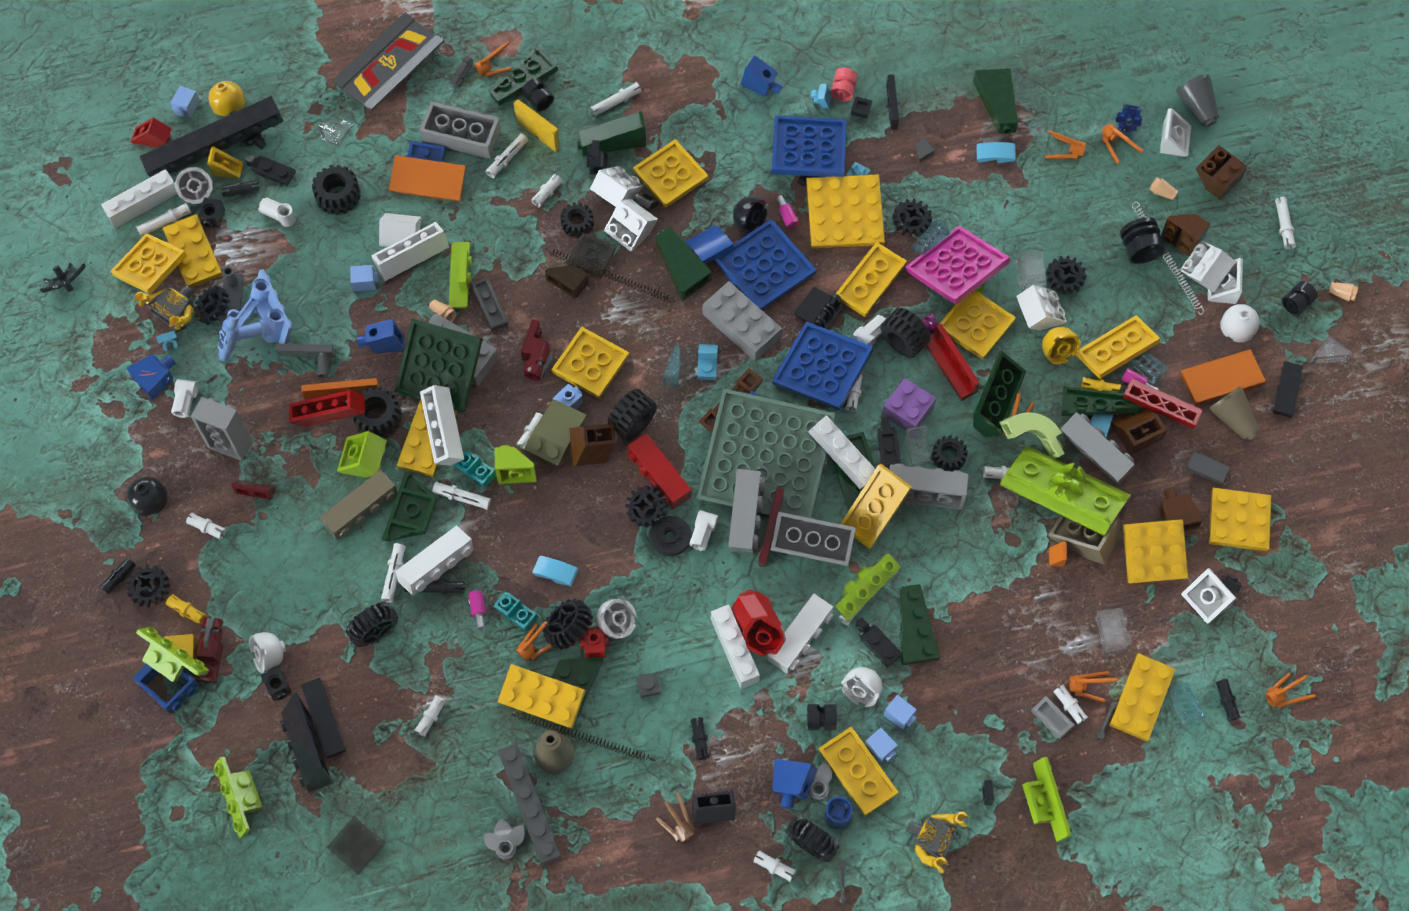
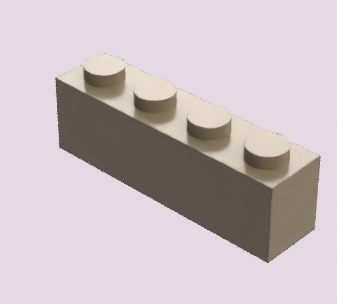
[320,470,398,540]

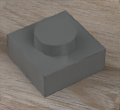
[636,673,660,698]

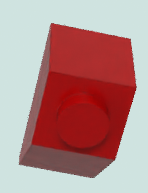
[130,117,172,148]

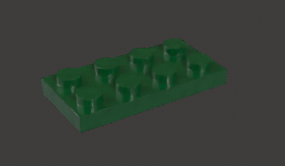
[831,432,876,511]

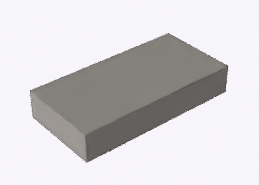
[1031,696,1075,740]

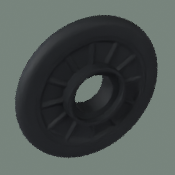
[649,516,692,556]

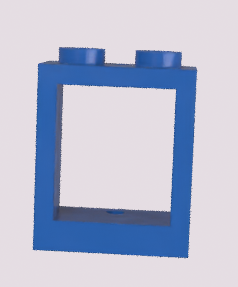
[132,664,199,714]

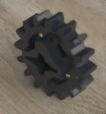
[892,198,932,237]
[1045,255,1087,295]
[194,285,230,325]
[625,485,667,528]
[125,564,171,608]

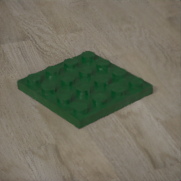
[394,319,483,412]

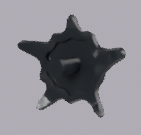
[40,263,86,293]

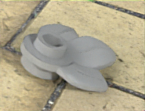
[808,762,832,800]
[484,819,525,860]

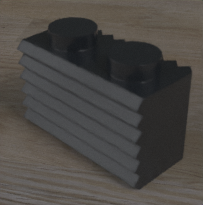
[692,790,736,824]

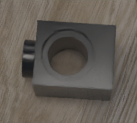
[198,197,226,228]
[260,666,292,701]

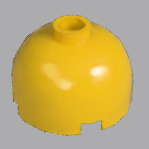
[208,81,246,116]
[1042,326,1081,365]

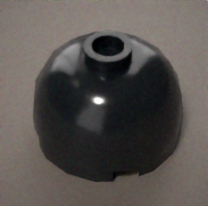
[733,196,768,234]
[127,477,168,516]

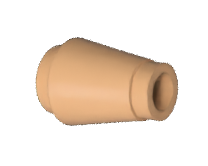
[1149,177,1178,200]
[1329,282,1359,302]
[429,300,456,322]

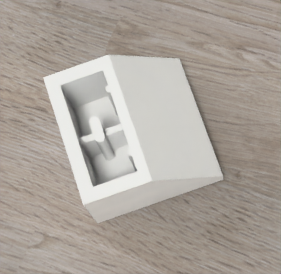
[590,166,644,207]
[604,199,658,252]
[1179,240,1236,292]
[1016,285,1067,331]

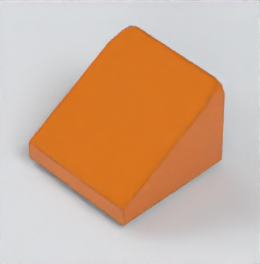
[1049,541,1067,567]

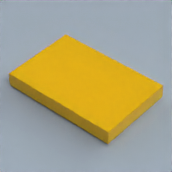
[513,99,560,152]

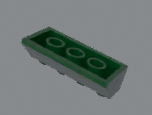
[973,350,1026,437]

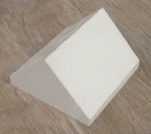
[1160,108,1191,157]
[379,213,422,247]
[1208,258,1243,304]
[1182,568,1236,624]

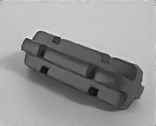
[450,56,473,87]

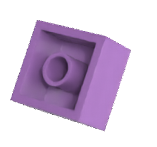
[882,378,936,436]

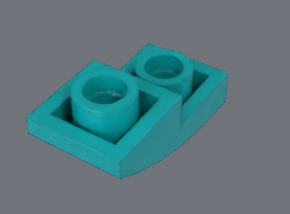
[454,450,496,488]
[493,591,538,632]

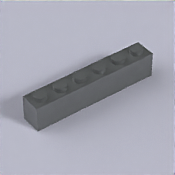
[498,743,562,868]

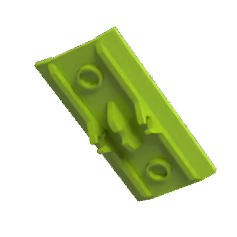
[1000,446,1131,536]

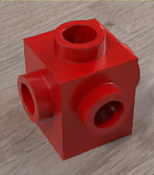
[580,627,609,658]

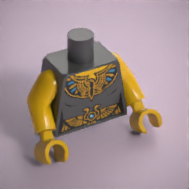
[134,285,194,331]
[906,812,970,873]

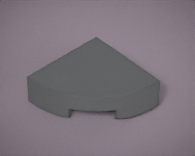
[916,138,935,162]

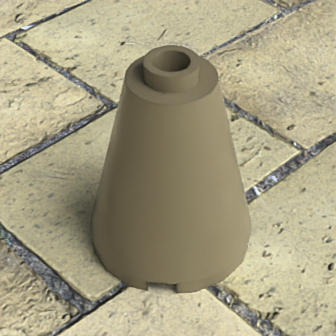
[1209,386,1260,440]
[533,730,574,773]

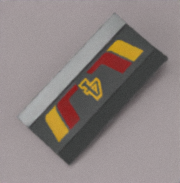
[333,12,444,111]

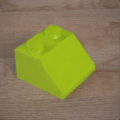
[337,431,387,478]
[495,445,537,484]

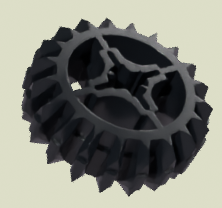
[542,598,593,650]
[346,602,399,647]
[785,816,839,862]

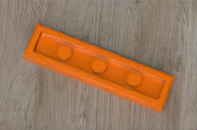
[301,378,380,400]

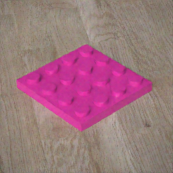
[905,225,1010,305]

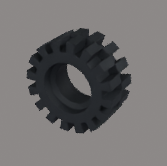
[560,202,594,238]
[932,435,968,472]

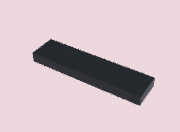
[301,677,346,759]

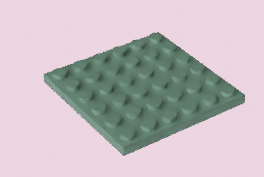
[696,388,836,518]

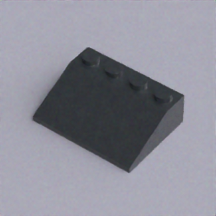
[280,693,333,792]

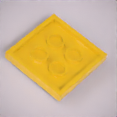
[633,139,709,208]
[110,233,187,295]
[940,290,1016,360]
[551,327,629,399]
[1209,488,1271,552]
[1123,519,1188,583]

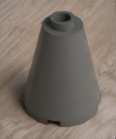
[1176,74,1219,126]

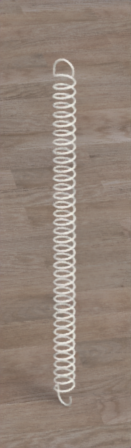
[1132,202,1204,315]

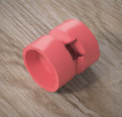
[830,68,858,102]

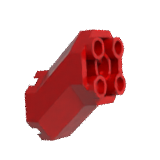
[731,590,786,656]

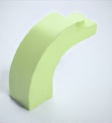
[999,412,1065,458]

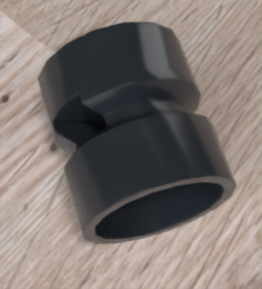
[522,78,555,112]
[1282,281,1318,316]
[807,704,837,730]

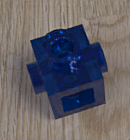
[1115,104,1143,133]

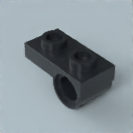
[586,140,608,175]

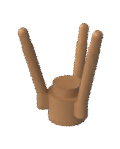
[656,792,695,843]

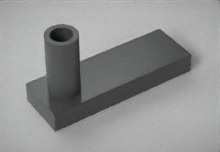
[220,266,244,326]
[276,343,336,378]

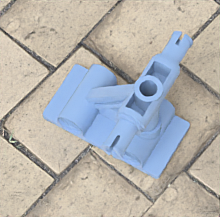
[217,269,293,362]

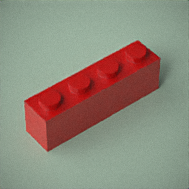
[289,390,365,427]
[627,433,692,510]

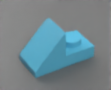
[697,344,718,380]

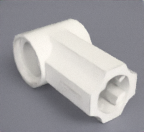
[259,197,296,227]
[851,315,886,346]
[171,379,198,418]
[690,510,719,551]

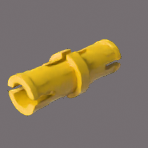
[1081,377,1121,392]
[166,594,206,625]

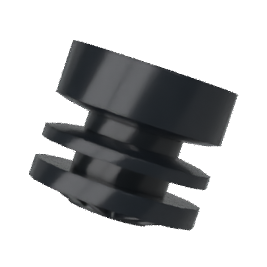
[1119,217,1167,264]

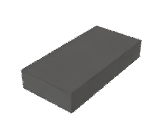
[1186,451,1230,485]

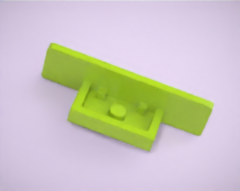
[449,242,472,309]
[835,553,901,620]
[136,627,209,682]
[214,756,262,838]
[1022,757,1071,842]

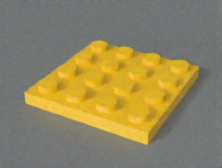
[806,174,885,249]

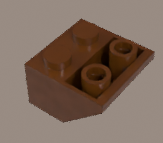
[1196,145,1248,200]
[1161,214,1210,256]
[1111,407,1167,455]
[569,423,616,466]

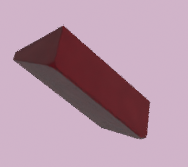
[231,480,276,500]

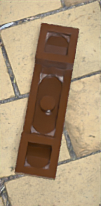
[698,368,763,434]

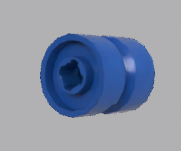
[825,796,853,830]

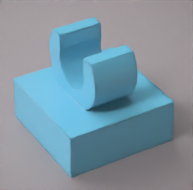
[811,84,831,109]
[846,162,871,176]
[156,330,178,351]

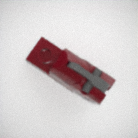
[521,319,553,381]
[195,617,224,684]

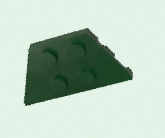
[382,471,437,541]
[551,657,603,729]

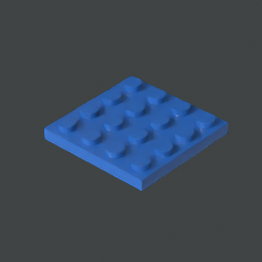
[771,115,846,177]
[713,219,817,310]
[772,322,874,411]

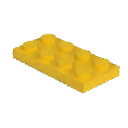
[162,214,223,288]
[836,242,907,317]
[1076,315,1160,379]
[397,400,457,477]
[840,464,912,549]
[1109,653,1176,742]
[498,664,586,729]
[818,726,899,816]

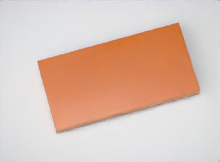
[389,155,466,202]
[1180,349,1266,405]

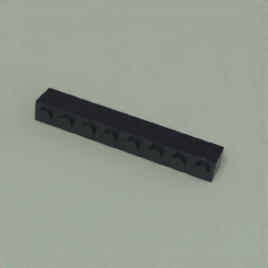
[140,96,284,177]

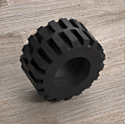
[312,165,361,215]
[880,308,931,358]
[352,387,402,438]
[608,389,657,440]

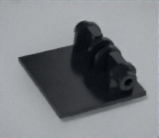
[794,286,845,329]

